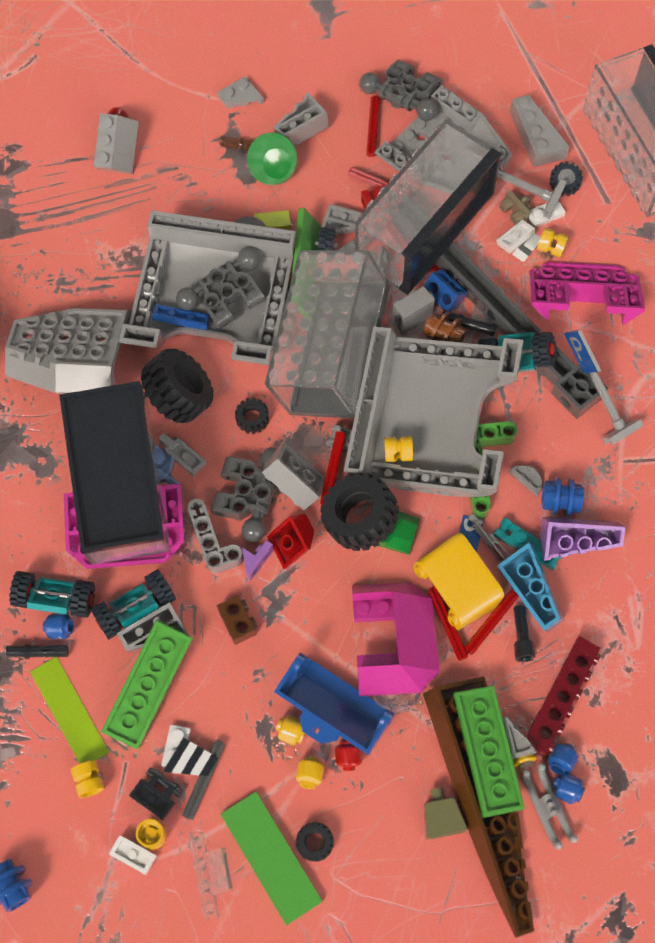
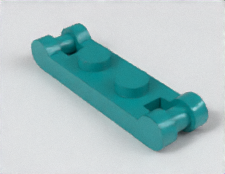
[493,518,561,570]

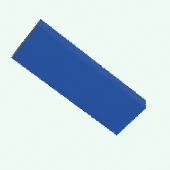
[152,304,210,330]

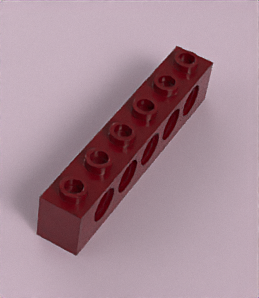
[526,636,601,757]

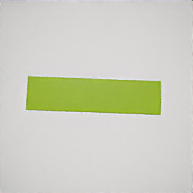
[30,657,109,764]

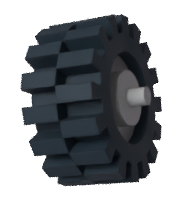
[550,161,583,197]
[315,227,337,261]

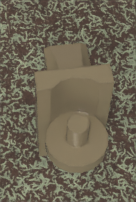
[499,190,531,225]

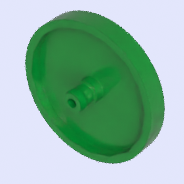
[247,133,298,185]

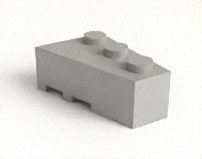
[117,602,189,653]

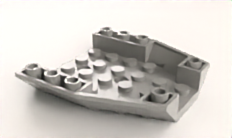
[374,85,512,196]
[5,308,132,394]

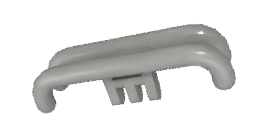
[522,763,578,850]

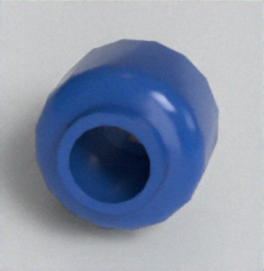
[43,613,74,639]
[548,743,579,775]
[553,773,586,804]

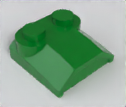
[379,512,420,555]

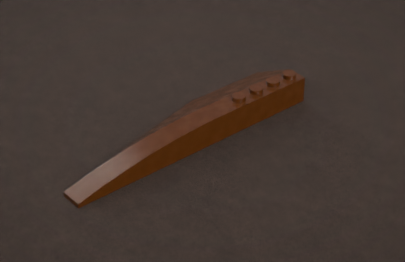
[423,676,534,938]

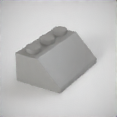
[94,113,139,174]
[262,440,325,510]

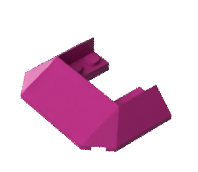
[529,261,645,326]
[64,484,184,569]
[352,582,440,696]

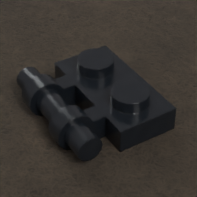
[129,767,184,820]

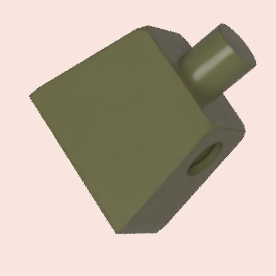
[424,788,467,841]

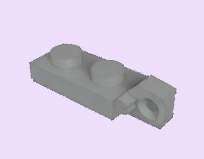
[159,433,207,477]

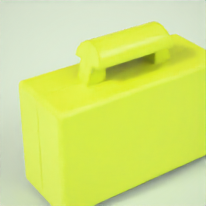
[254,210,291,230]

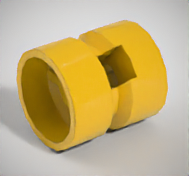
[537,227,569,258]
[384,436,413,462]
[70,760,105,798]
[136,819,167,850]

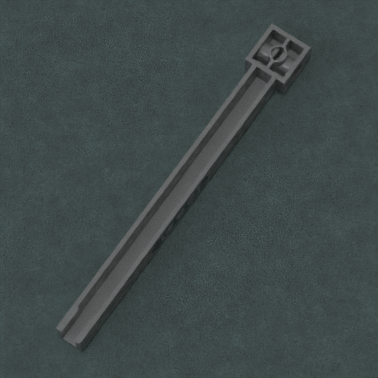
[387,192,608,419]

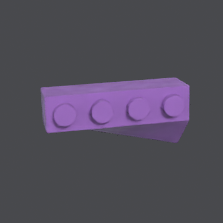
[540,517,625,561]

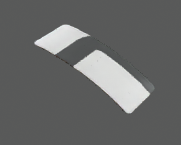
[513,234,541,262]

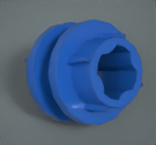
[541,477,584,517]
[0,859,33,913]

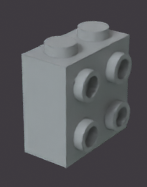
[392,286,435,335]

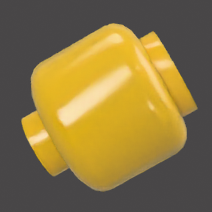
[275,715,305,745]
[296,756,324,789]

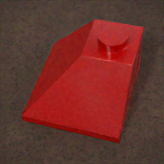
[267,514,315,569]

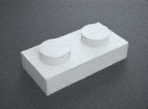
[528,201,566,228]
[497,220,535,254]
[161,725,191,767]
[109,835,157,875]

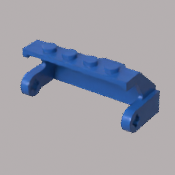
[274,653,395,755]

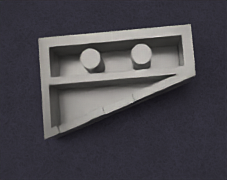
[274,93,329,146]

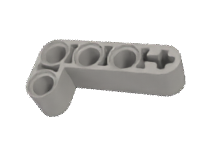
[188,499,243,574]

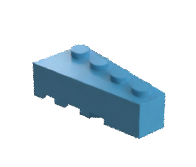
[497,542,564,632]

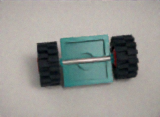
[477,332,557,372]
[90,569,176,640]
[9,571,95,617]

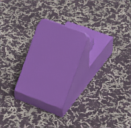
[242,540,274,581]

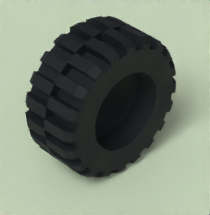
[141,349,214,423]
[320,473,399,551]

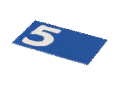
[459,515,484,552]

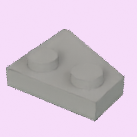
[217,76,264,108]
[321,204,364,235]
[502,716,537,759]

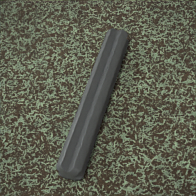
[182,740,225,820]

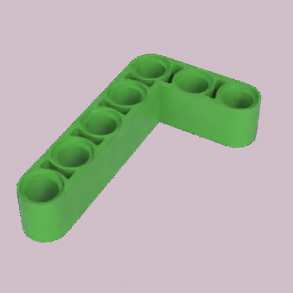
[469,422,517,519]

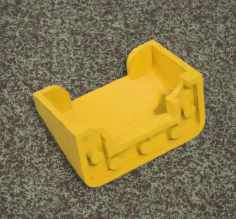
[413,533,504,631]

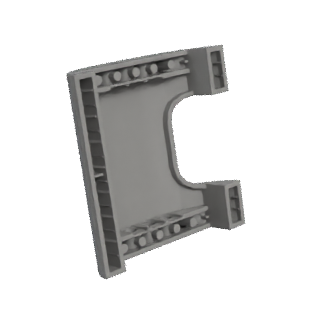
[119,210,296,366]
[344,327,524,497]

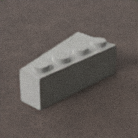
[510,95,569,168]

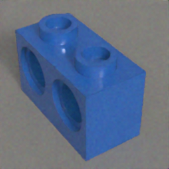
[424,269,468,312]

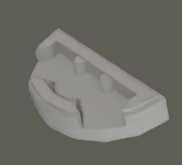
[508,465,542,497]

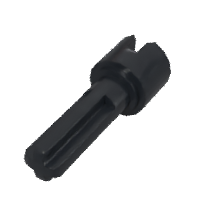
[513,605,536,662]

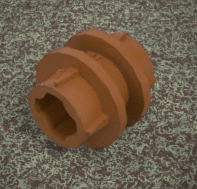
[423,312,467,343]

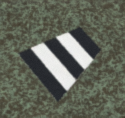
[163,737,218,776]

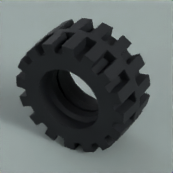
[235,397,269,434]
[296,822,334,862]

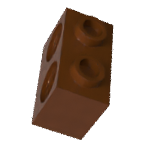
[217,595,258,645]

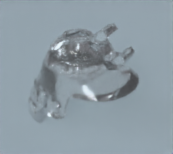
[373,693,423,714]

